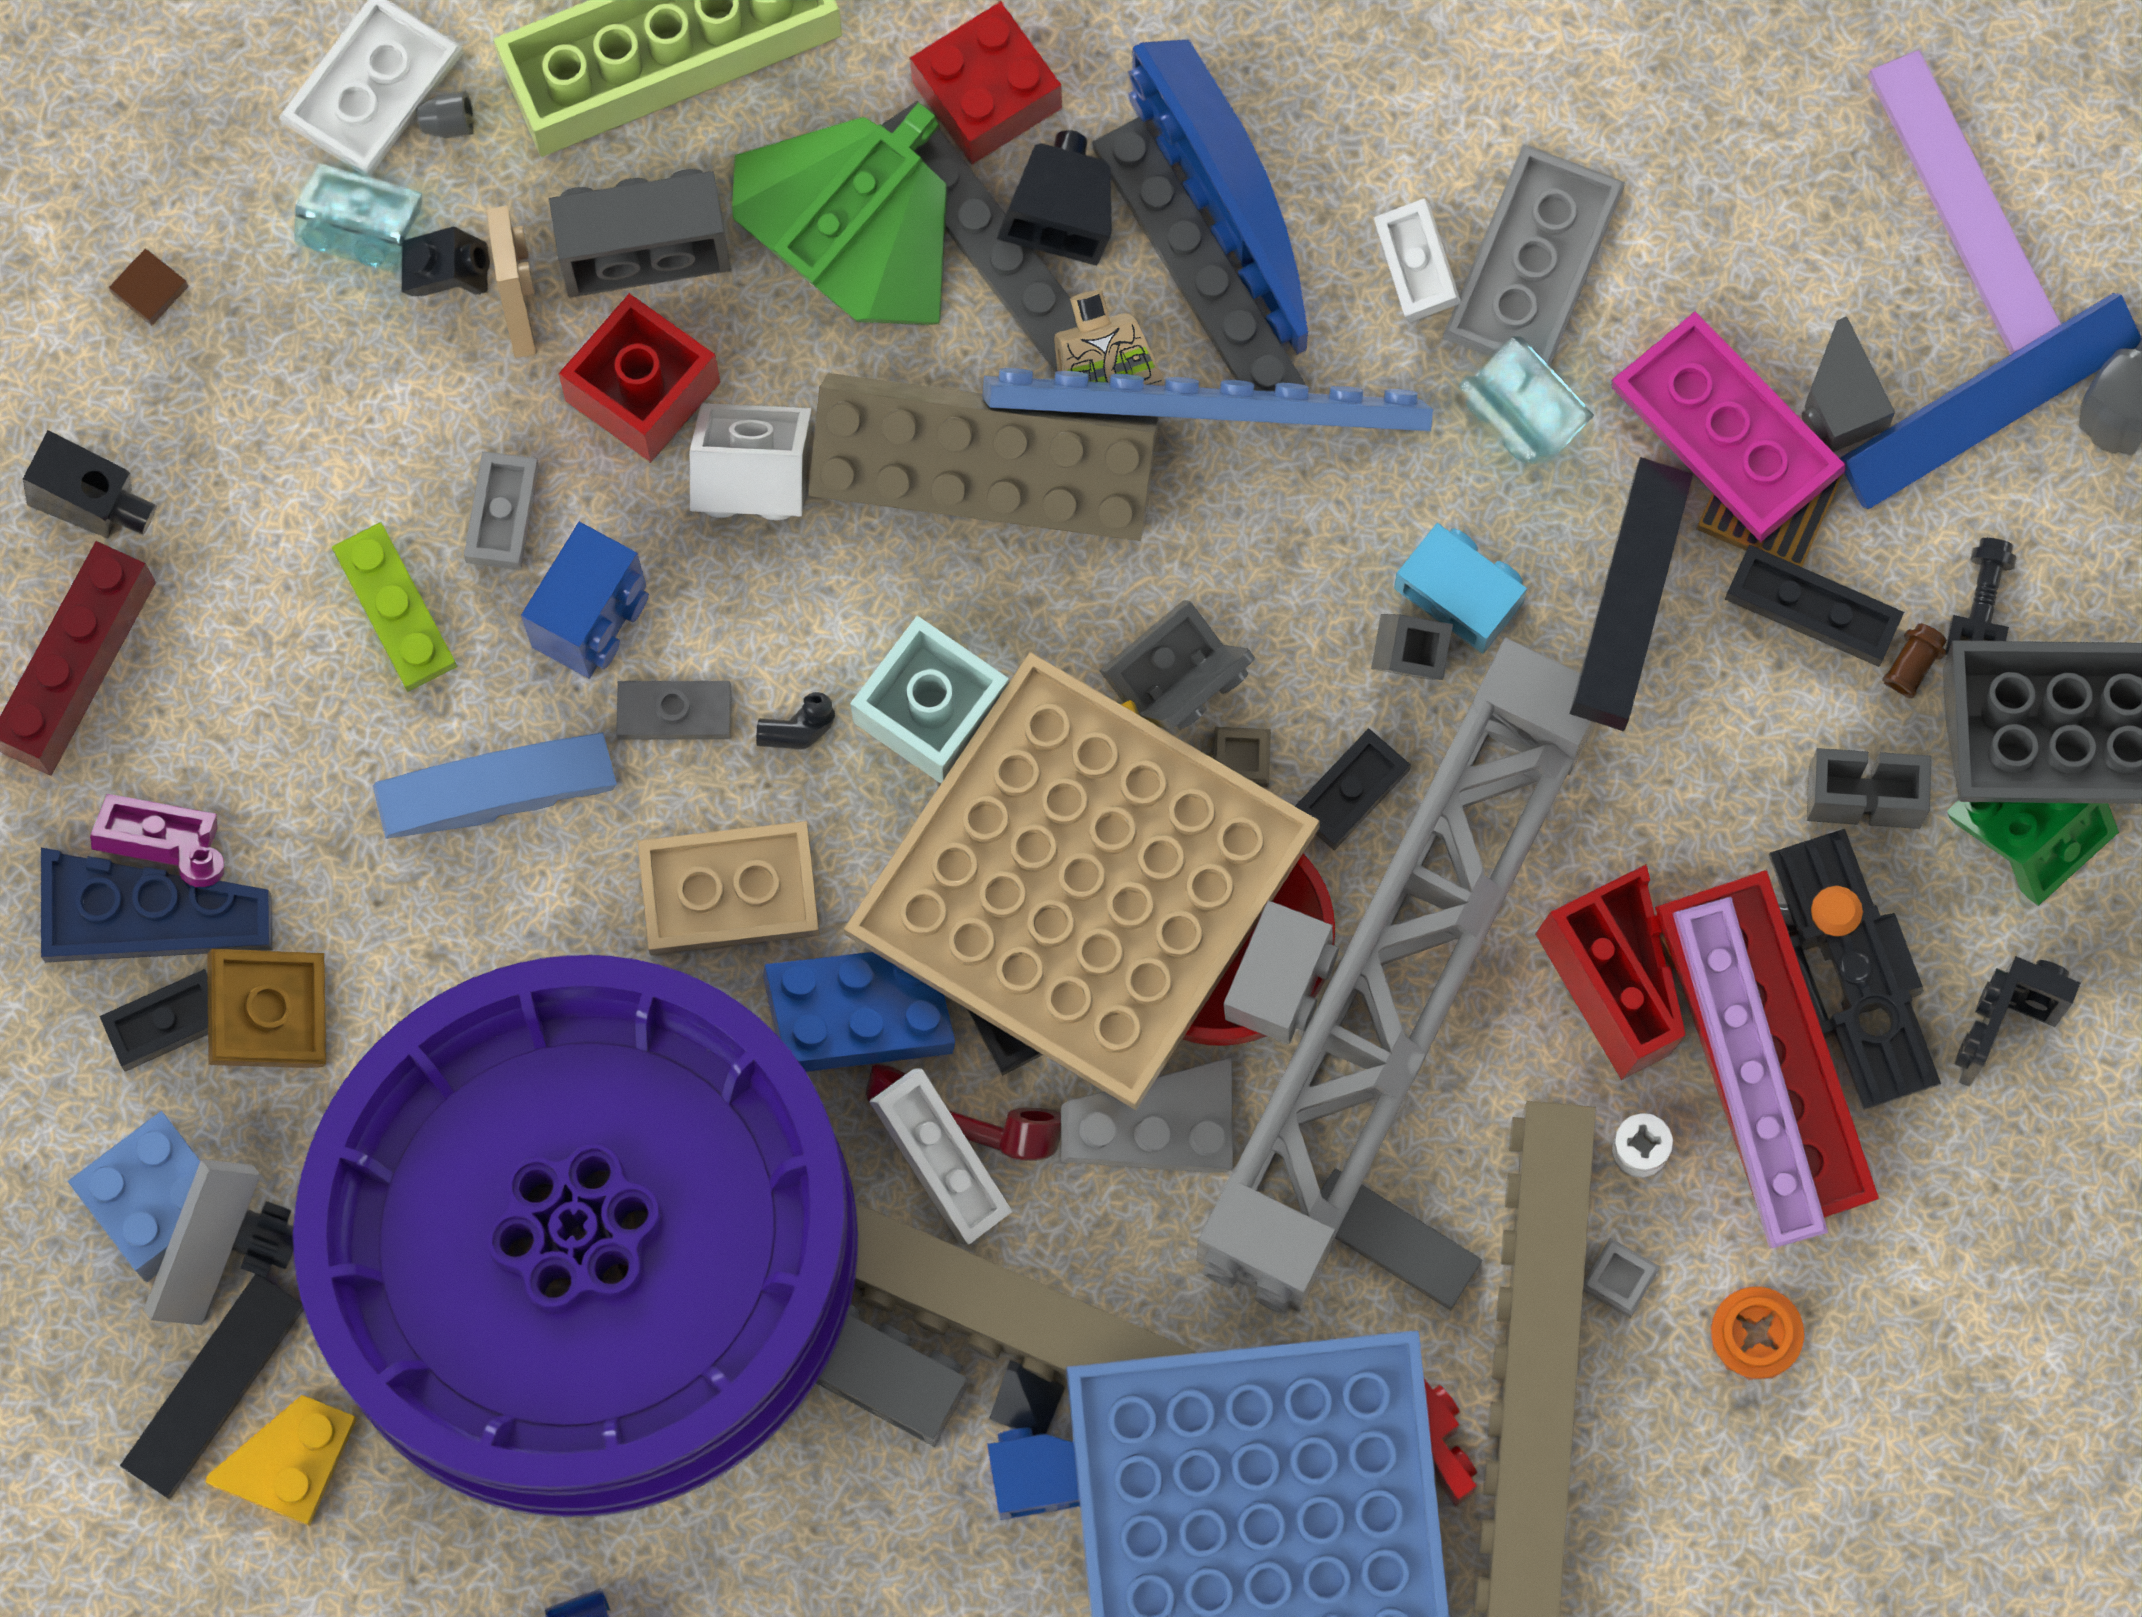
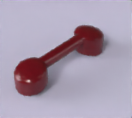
[866,1064,1061,1161]

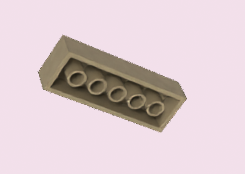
[808,373,1159,541]

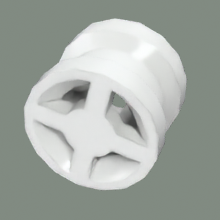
[1612,1113,1673,1178]

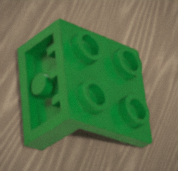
[1947,800,2119,906]

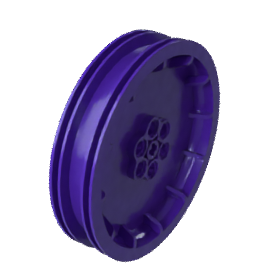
[293,955,858,1517]

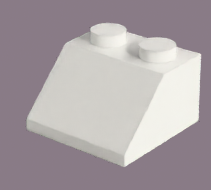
[690,403,811,520]

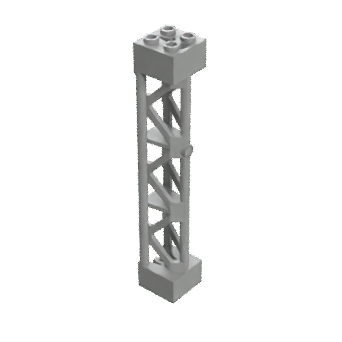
[1196,637,1596,1314]

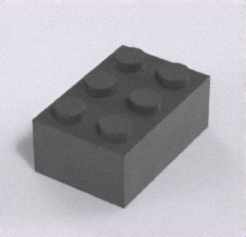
[549,169,731,298]

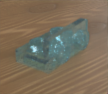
[295,163,422,273]
[1459,336,1594,464]

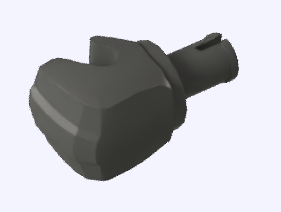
[2079,339,2142,456]

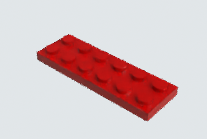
[1655,870,1879,1218]

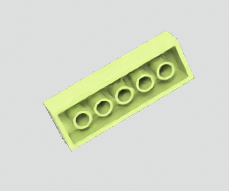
[493,0,842,157]

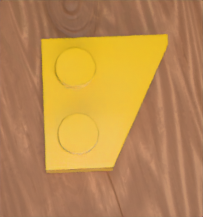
[205,1395,357,1527]

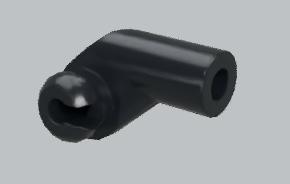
[756,692,835,750]

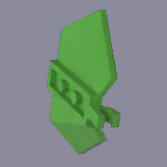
[732,102,947,325]

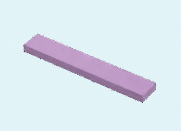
[1868,50,2061,355]
[1673,897,1828,1249]

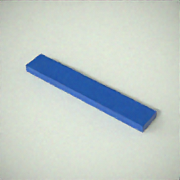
[1839,293,2142,509]

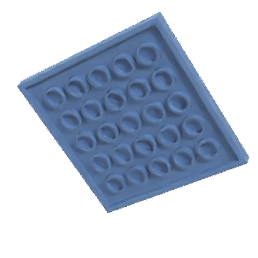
[1066,1330,1449,1617]

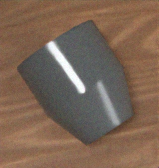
[417,91,474,138]

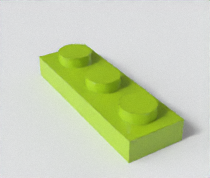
[331,522,457,692]

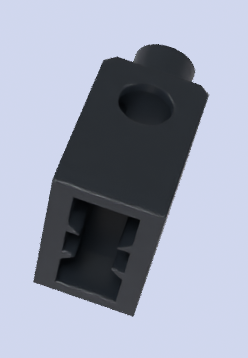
[997,130,1112,266]
[23,430,157,539]

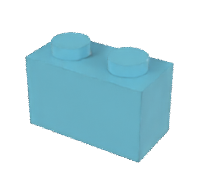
[1394,523,1527,654]

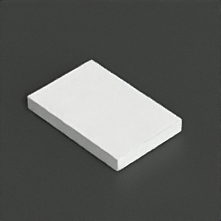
[279,0,464,178]

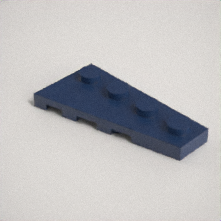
[41,847,273,963]

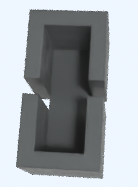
[1806,748,1931,829]

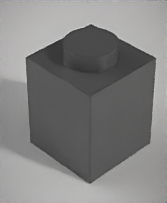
[1371,614,1453,680]

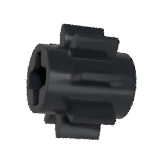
[232,1201,294,1277]

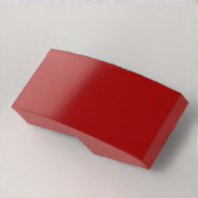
[1424,1378,1477,1507]

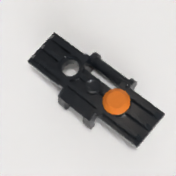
[1769,829,1941,1110]

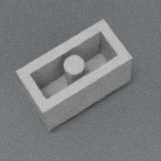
[1224,901,1339,1044]

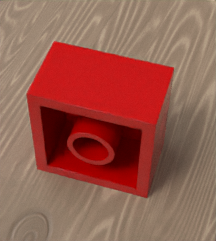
[909,1,1062,165]
[558,293,721,463]

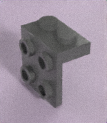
[1100,600,1255,730]

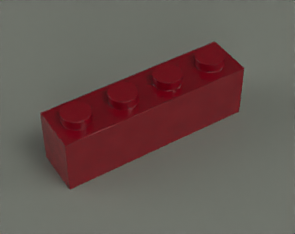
[0,541,156,776]

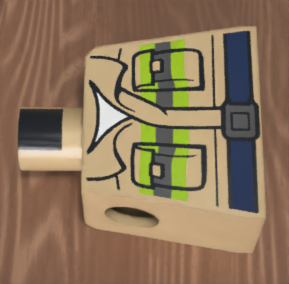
[1054,290,1165,386]

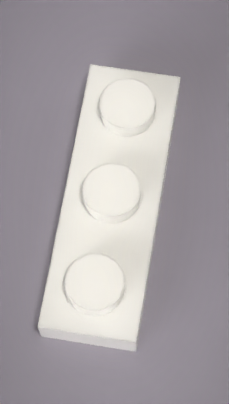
[869,1068,1013,1245]

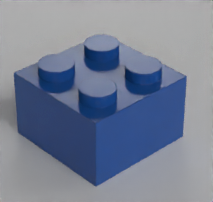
[521,521,649,679]

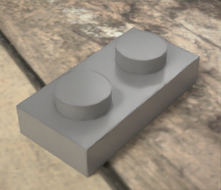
[464,451,539,570]

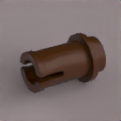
[1882,623,1947,699]

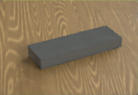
[1320,1168,1482,1311]

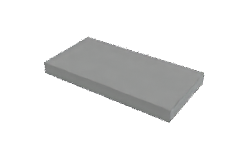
[1443,144,1625,378]

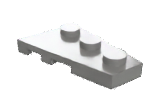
[1061,1057,1233,1173]

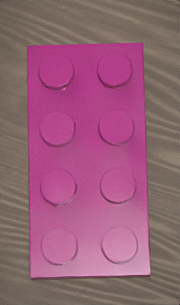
[1612,311,1845,542]

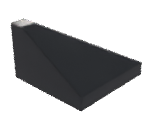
[989,1360,1066,1436]

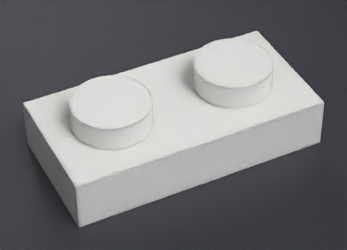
[1374,198,1461,323]

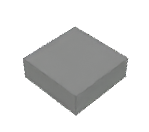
[1583,1238,1660,1319]

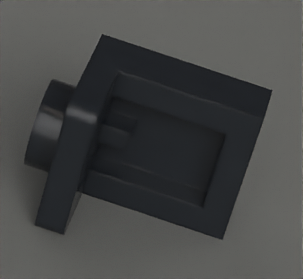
[401,226,490,296]

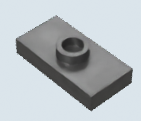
[616,681,731,740]

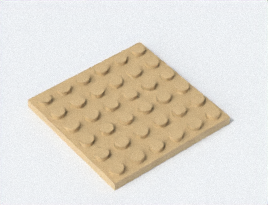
[844,652,1320,1110]

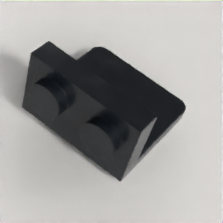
[1954,956,2081,1087]

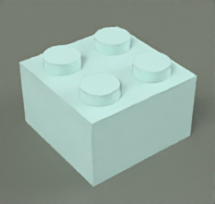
[850,615,1009,783]

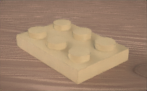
[637,821,820,955]

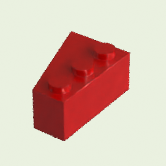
[1535,864,1686,1080]

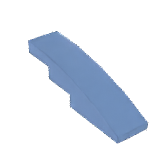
[373,733,617,839]

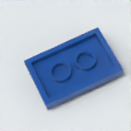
[763,952,956,1072]

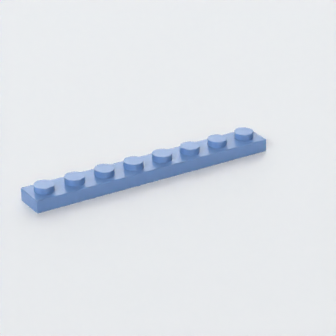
[982,368,1433,431]

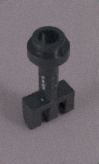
[1945,538,2016,655]

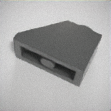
[1802,316,1895,452]

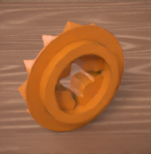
[1710,1287,1804,1380]

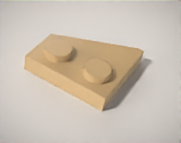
[486,205,536,358]

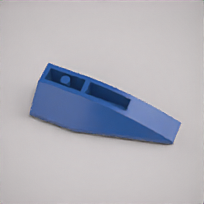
[1128,39,1308,355]

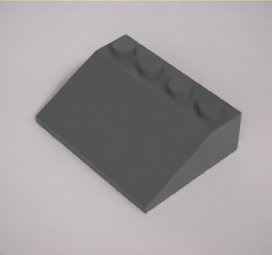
[1943,641,2142,804]

